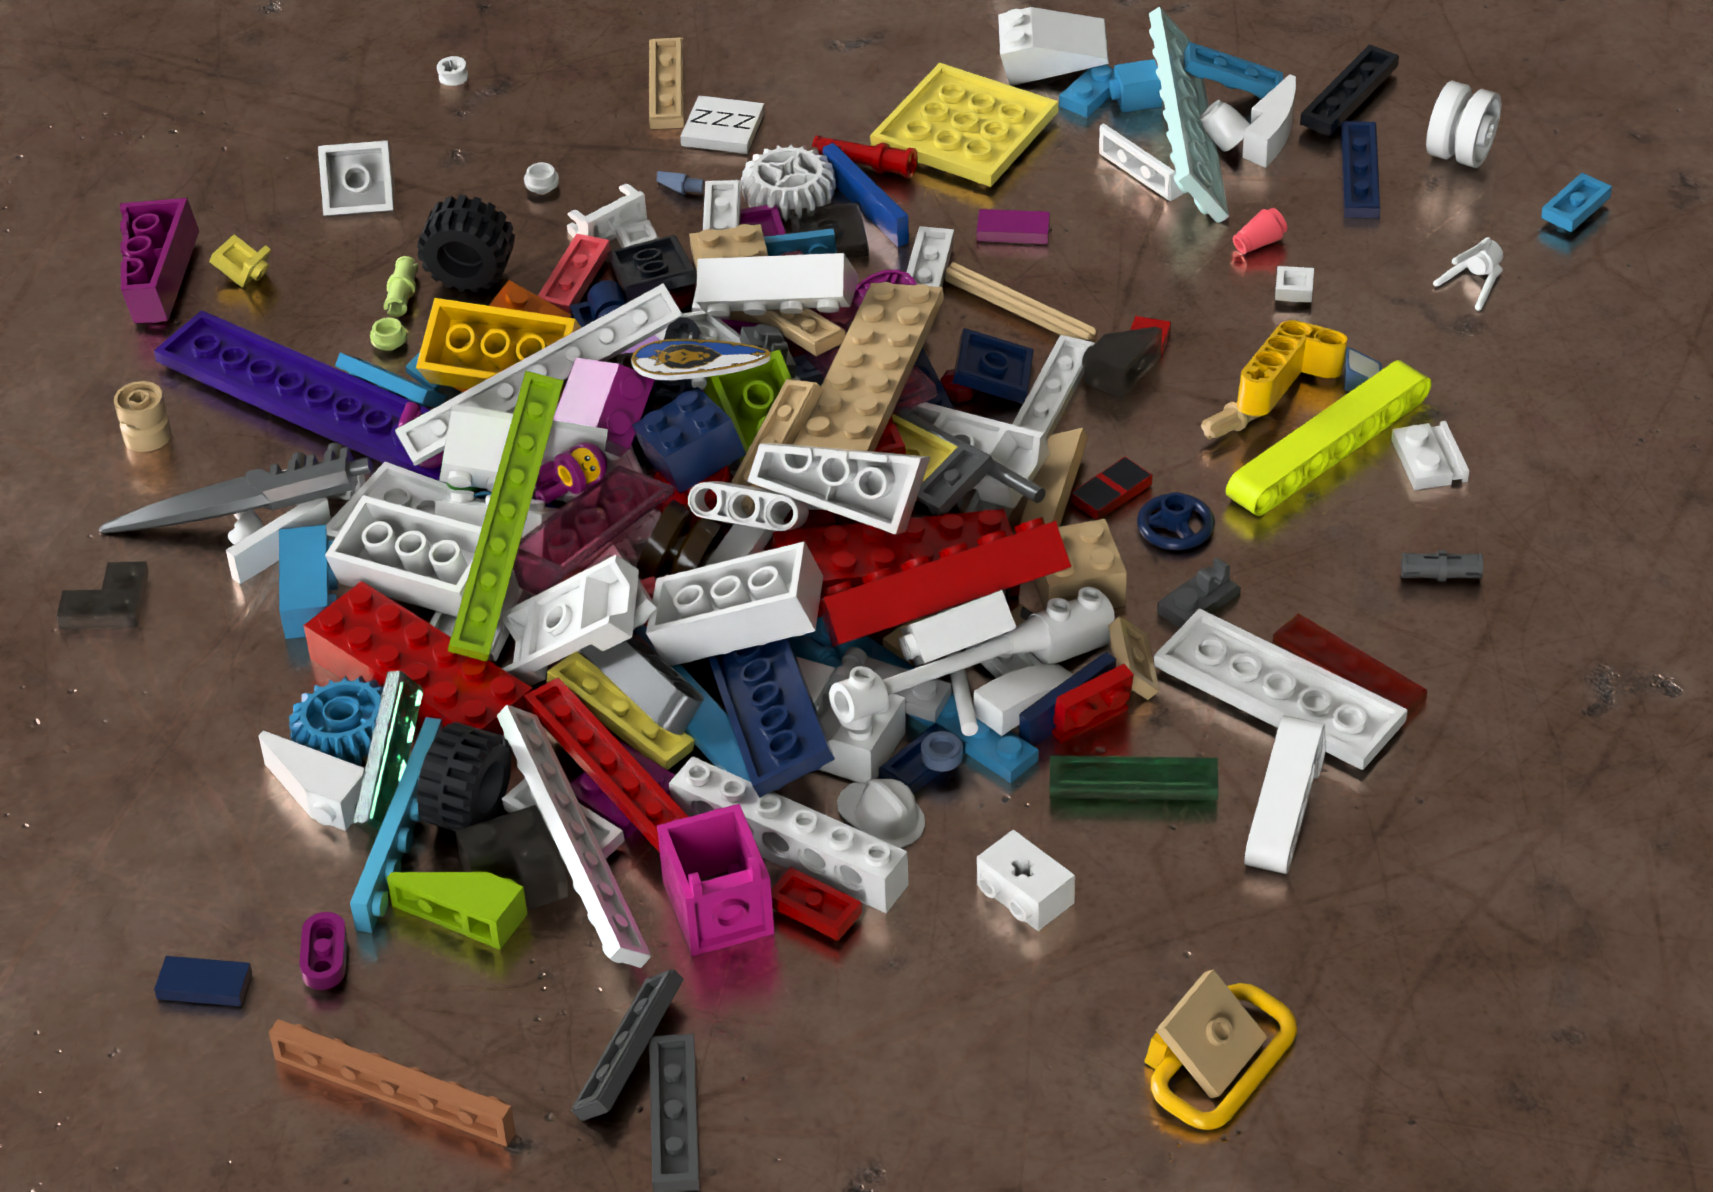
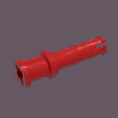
[812,135,918,179]

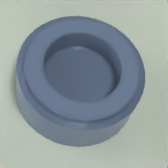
[921,731,963,772]

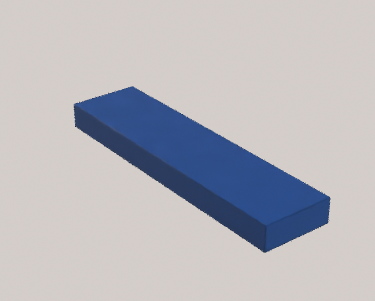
[823,143,909,247]

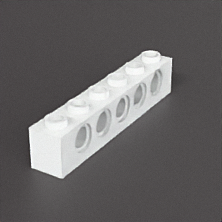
[669,756,909,913]

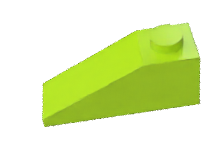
[387,872,528,950]

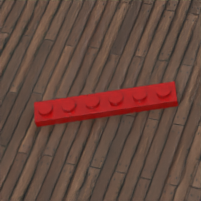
[524,677,689,853]

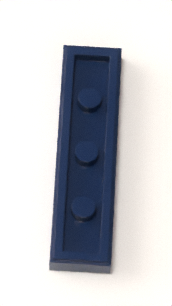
[1341,121,1380,218]

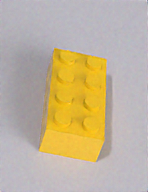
[416,298,582,403]

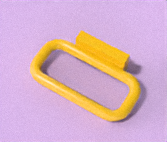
[1145,983,1297,1130]

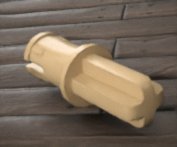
[1201,402,1264,439]

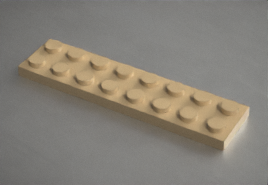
[793,282,944,452]

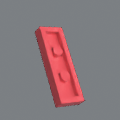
[538,234,611,314]

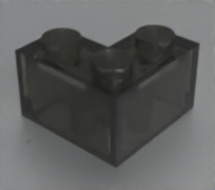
[456,805,569,910]

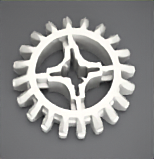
[741,144,836,222]

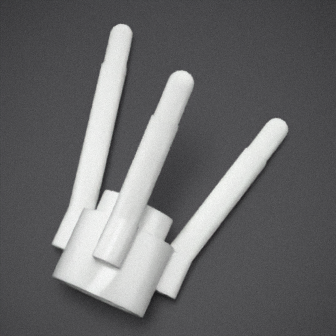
[1433,237,1503,311]

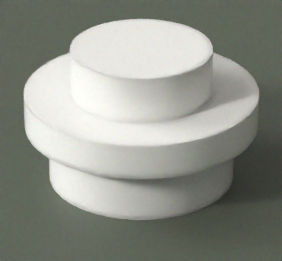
[524,162,559,194]

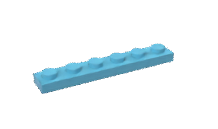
[350,717,443,933]

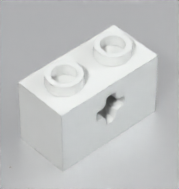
[977,830,1075,931]

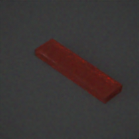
[1272,613,1427,717]

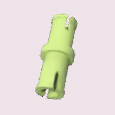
[384,256,418,317]

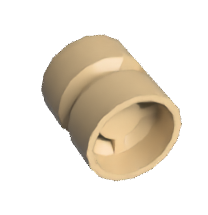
[114,381,171,452]

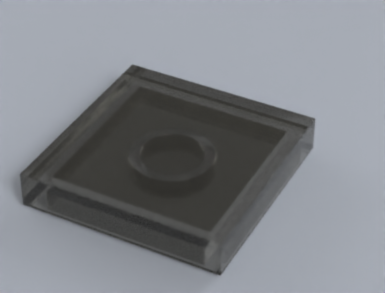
[789,202,869,258]

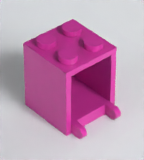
[657,803,775,956]

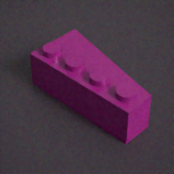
[120,198,199,323]

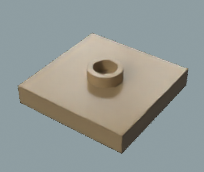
[1156,969,1268,1098]

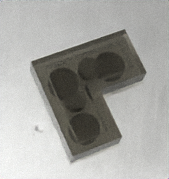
[56,561,149,629]

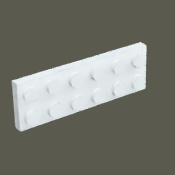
[1154,608,1408,770]

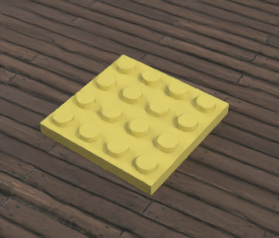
[870,63,1058,187]

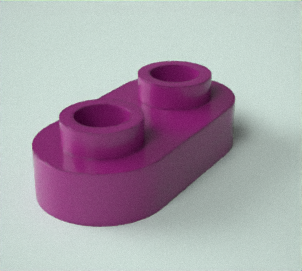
[299,912,347,990]

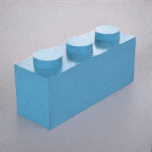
[279,525,339,639]

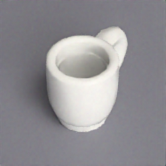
[1199,100,1250,152]

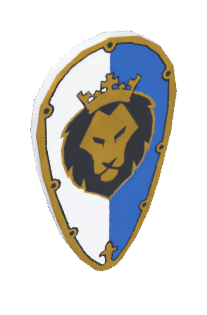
[631,339,771,390]

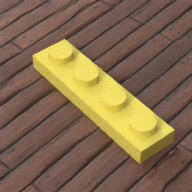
[546,651,695,770]

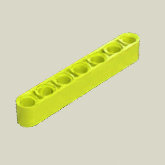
[1226,360,1432,516]

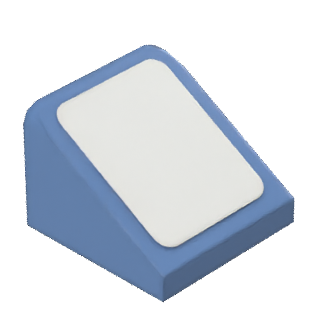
[1344,347,1382,391]

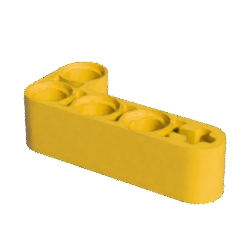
[1237,320,1348,416]

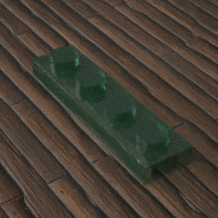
[353,671,424,840]
[1050,756,1219,800]

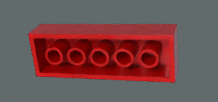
[772,509,1020,617]
[819,516,1071,647]
[304,581,533,736]

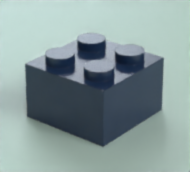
[632,386,746,494]

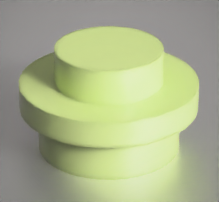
[370,318,407,351]

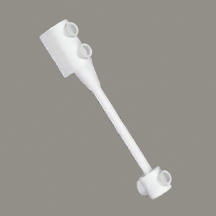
[829,587,1115,730]

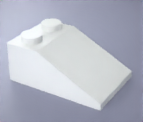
[998,7,1109,86]

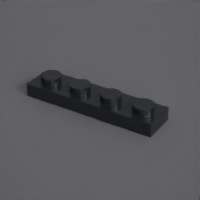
[1300,44,1399,136]

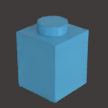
[1109,59,1162,113]

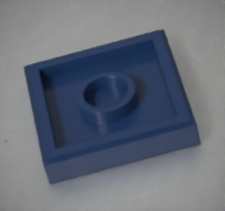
[952,328,1034,404]

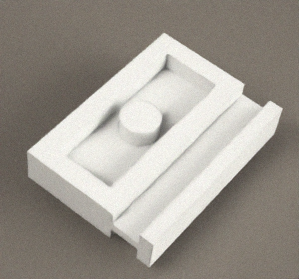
[1391,420,1469,491]

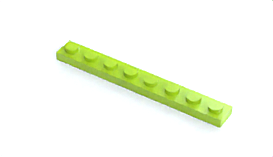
[448,370,564,662]

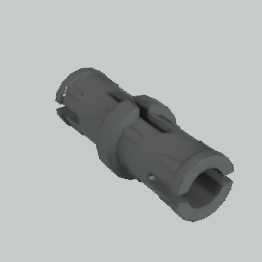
[1401,550,1483,582]

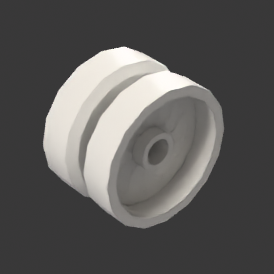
[1426,80,1502,168]

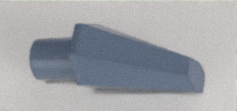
[657,171,705,196]

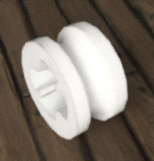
[437,56,469,86]

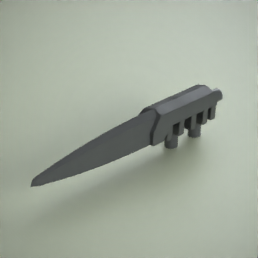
[99,443,373,533]

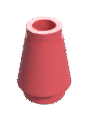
[1232,208,1288,254]

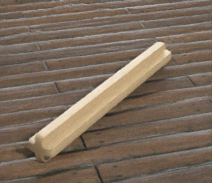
[945,262,1098,343]

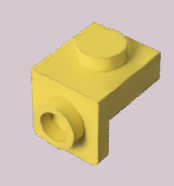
[209,234,271,288]

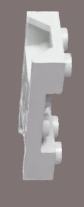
[909,399,1050,509]
[501,555,639,687]

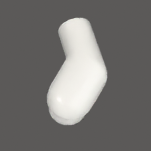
[228,510,263,545]

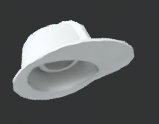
[837,779,925,848]

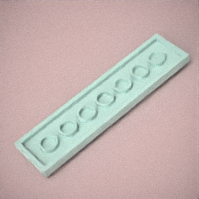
[1149,7,1230,223]

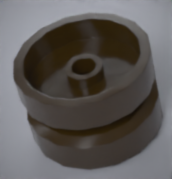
[636,500,723,581]

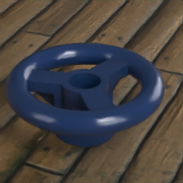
[1137,492,1215,550]

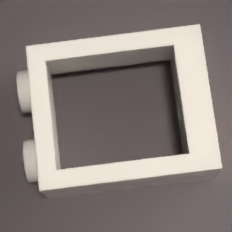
[898,590,1017,666]

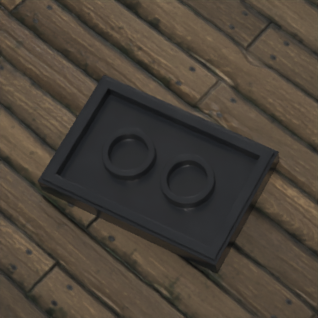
[607,235,697,301]

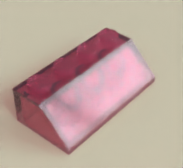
[513,465,675,595]

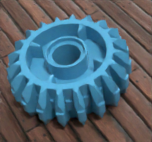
[289,676,401,767]

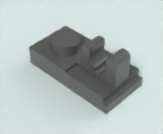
[740,324,796,378]
[916,441,995,516]
[1157,558,1241,628]

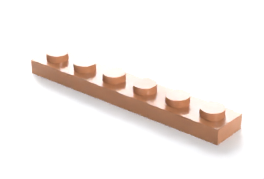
[269,1019,516,1147]

